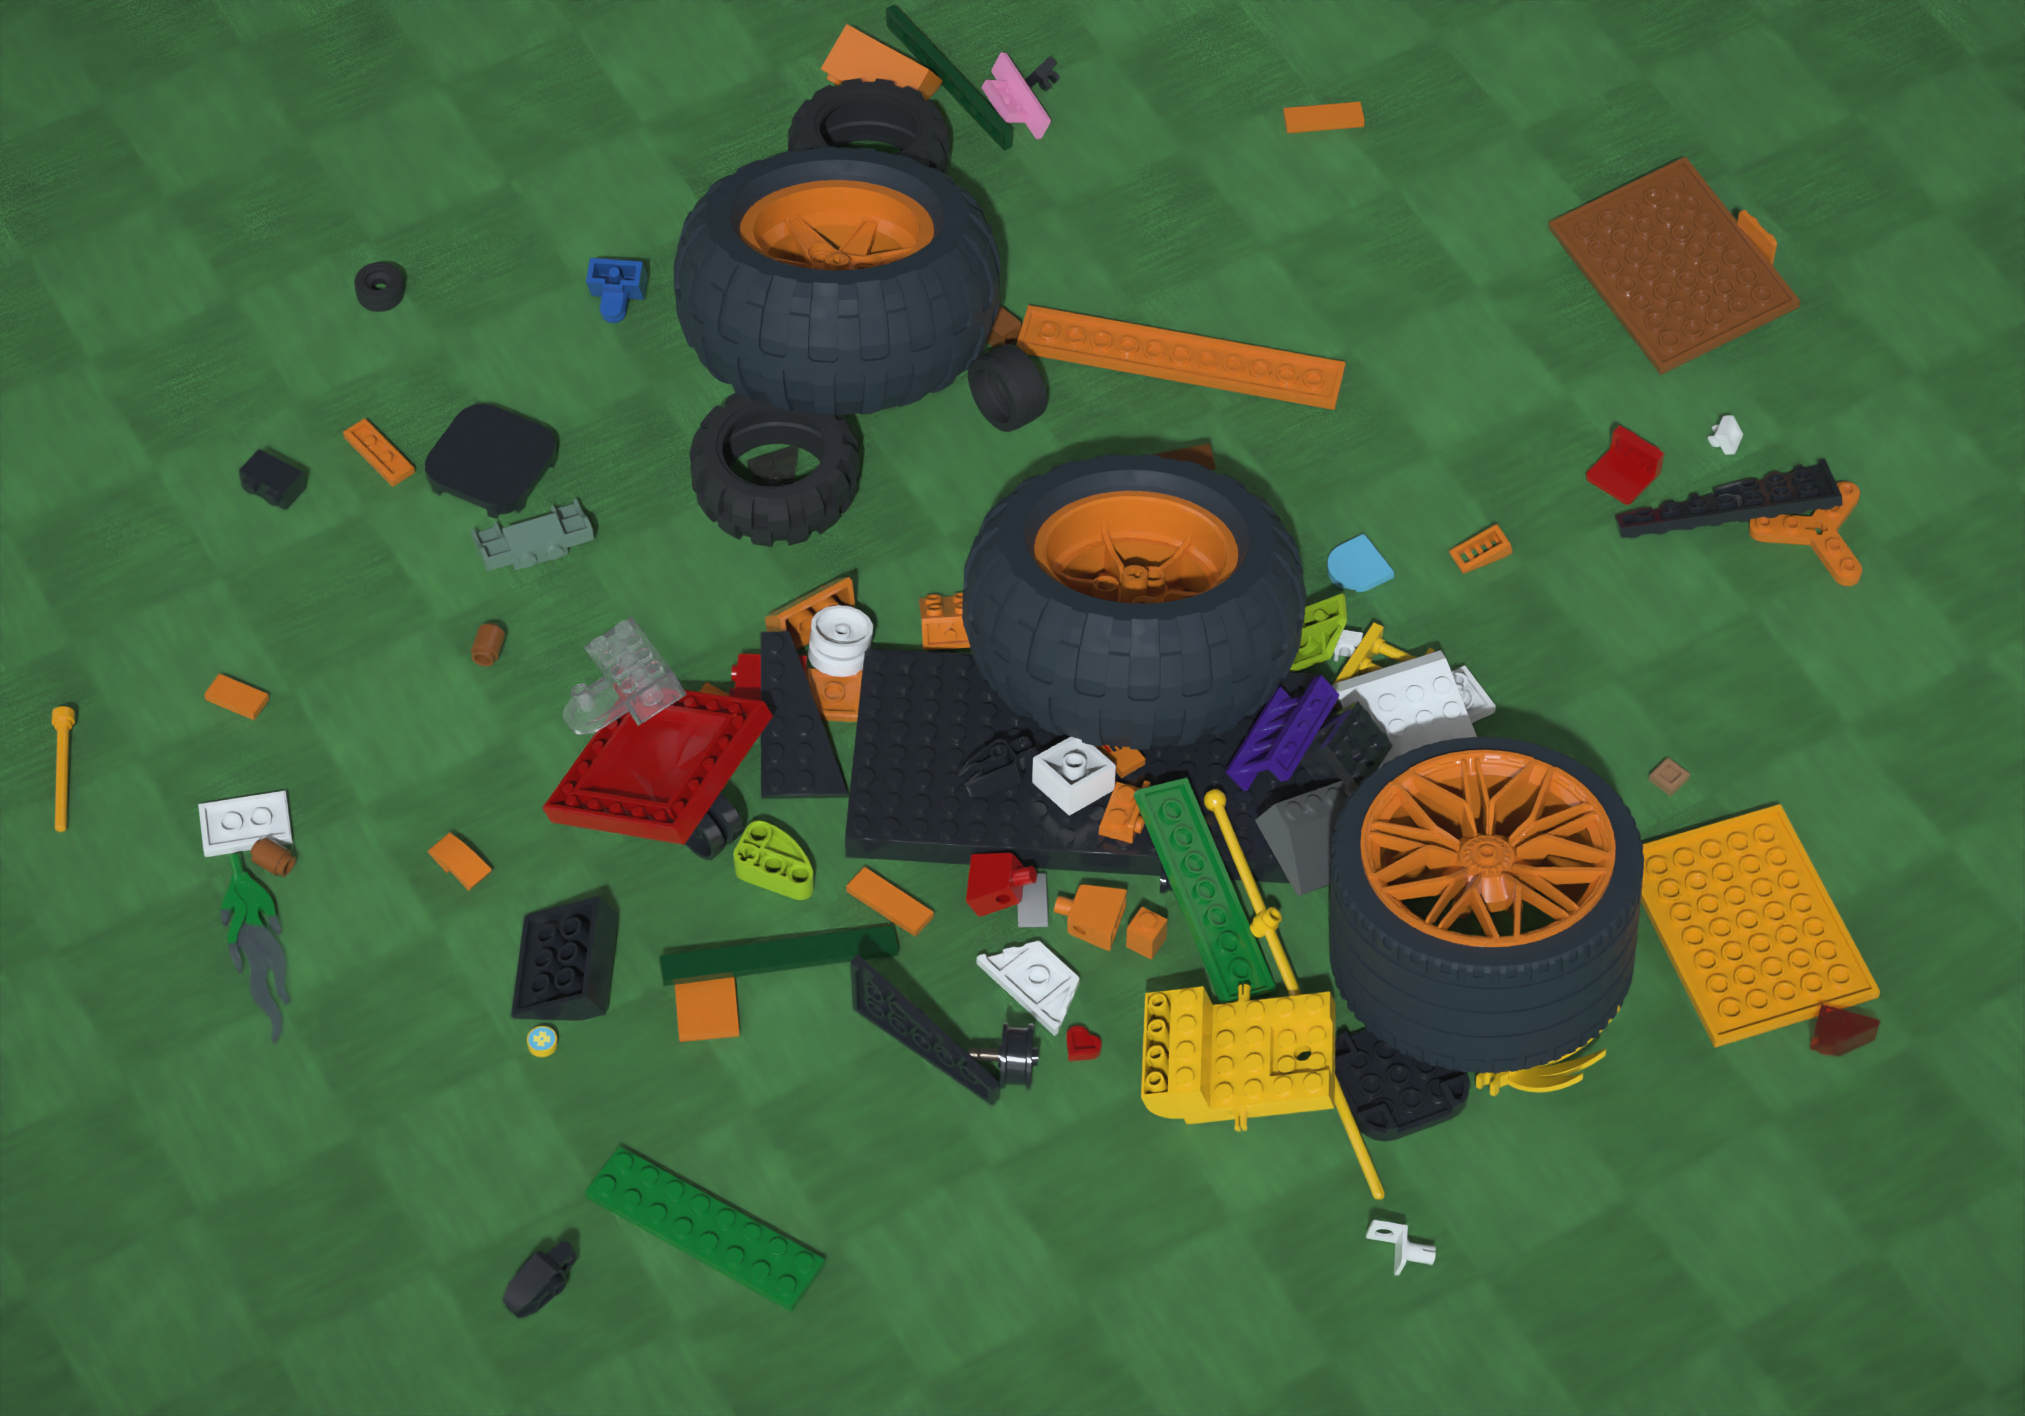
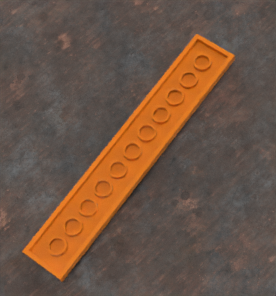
[1016,305,1346,410]

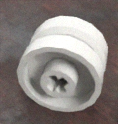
[808,605,873,677]

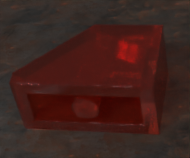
[1810,1004,1881,1057]

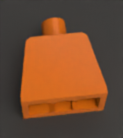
[1054,885,1127,951]

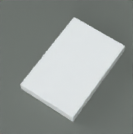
[198,790,293,857]

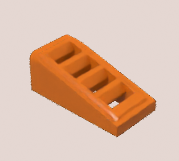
[1449,524,1513,574]

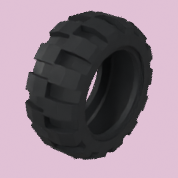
[788,78,949,174]
[689,393,860,547]

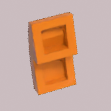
[428,833,492,891]

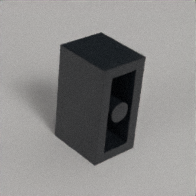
[238,449,306,511]

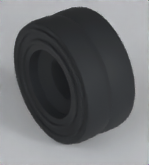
[354,262,404,312]

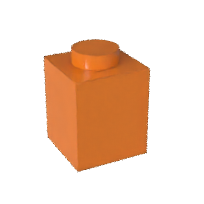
[1126,907,1168,960]

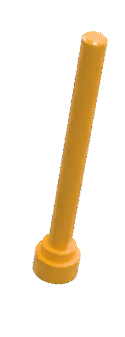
[51,706,75,832]

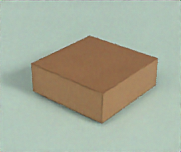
[1649,758,1690,796]

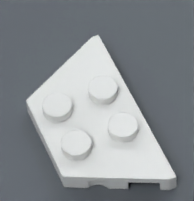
[977,941,1080,1036]

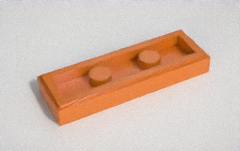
[1283,102,1365,133]
[343,418,415,487]
[846,867,934,937]

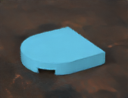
[1327,534,1394,592]

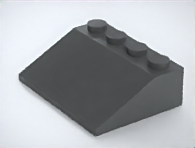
[1255,781,1352,897]

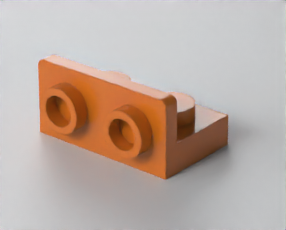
[1099,781,1151,843]

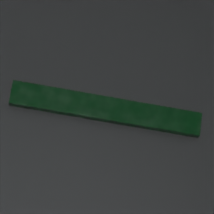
[886,4,1013,151]
[659,925,899,986]

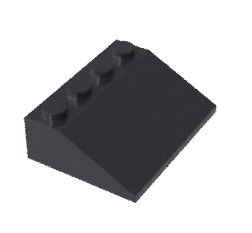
[511,896,618,1021]

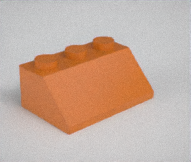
[765,577,856,650]

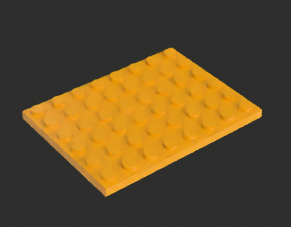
[1641,804,1880,1048]

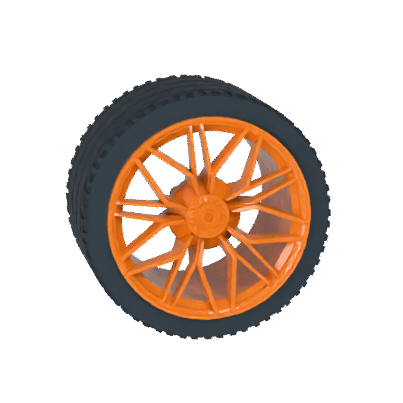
[1329,737,1644,1073]

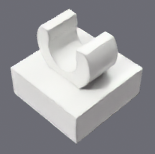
[1707,415,1743,455]
[1333,630,1363,662]

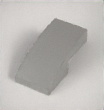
[1017,873,1048,927]

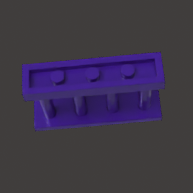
[1225,675,1340,791]

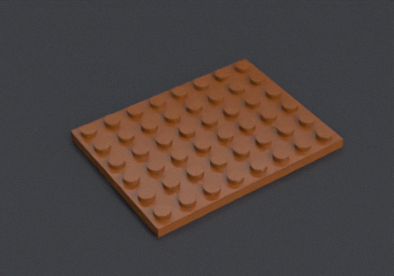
[1549,156,1800,375]

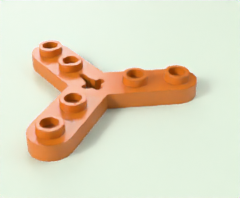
[1748,481,1862,586]

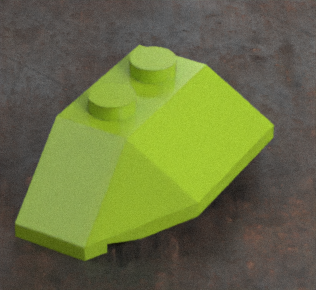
[1289,594,1347,673]

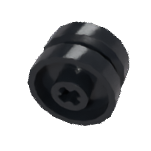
[685,793,744,860]

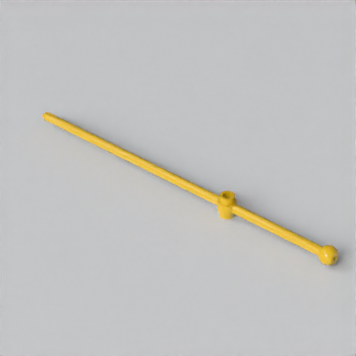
[1204,789,1385,1200]

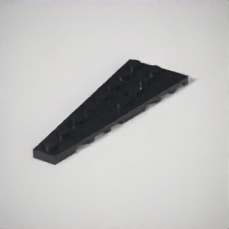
[1615,458,1842,539]

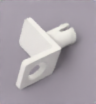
[1366,1220,1436,1276]

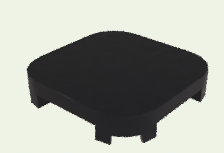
[425,404,557,519]
[1335,1029,1470,1142]

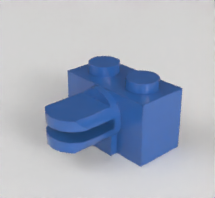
[586,258,648,324]

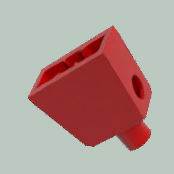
[966,853,1037,917]

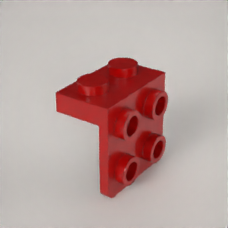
[1586,425,1665,505]

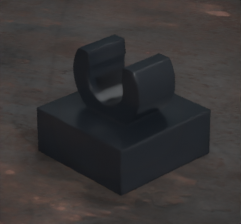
[1025,56,1060,92]

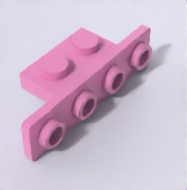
[981,52,1051,139]

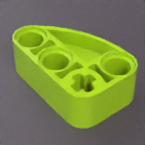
[733,821,814,900]

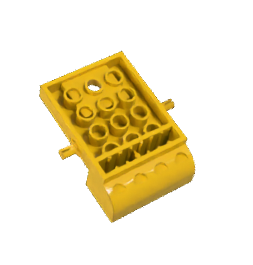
[1141,984,1336,1132]

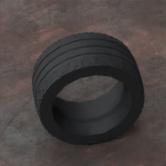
[968,344,1047,432]

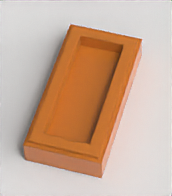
[204,674,269,720]

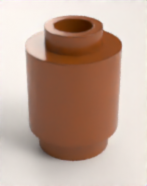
[471,623,505,667]
[250,837,296,877]

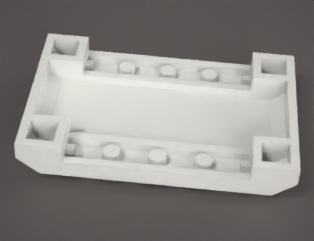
[1332,650,1477,769]

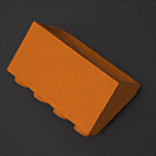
[821,24,943,101]

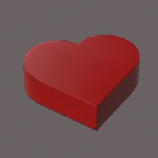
[1066,1025,1102,1061]

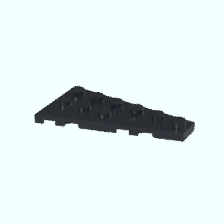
[761,631,848,799]
[850,954,1000,1107]

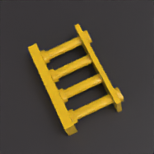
[1333,623,1435,711]

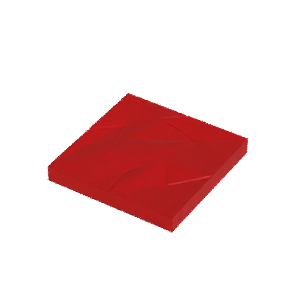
[542,682,773,845]

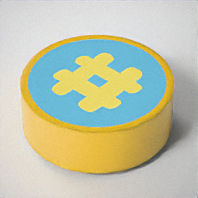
[527,1026,558,1057]

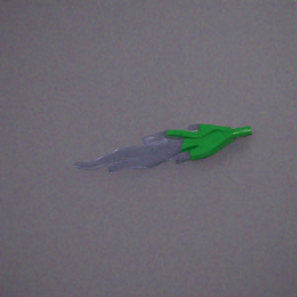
[221,854,290,1043]

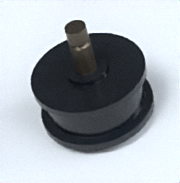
[968,1022,1039,1090]

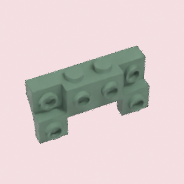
[470,499,594,571]

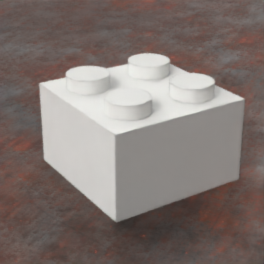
[1032,737,1116,816]

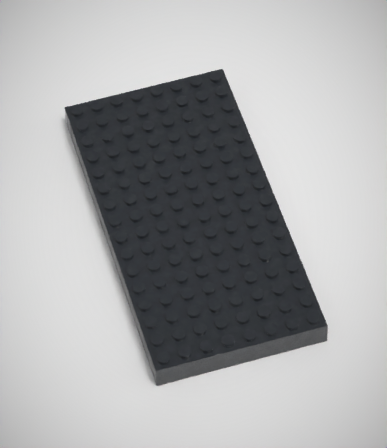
[845,648,1322,884]

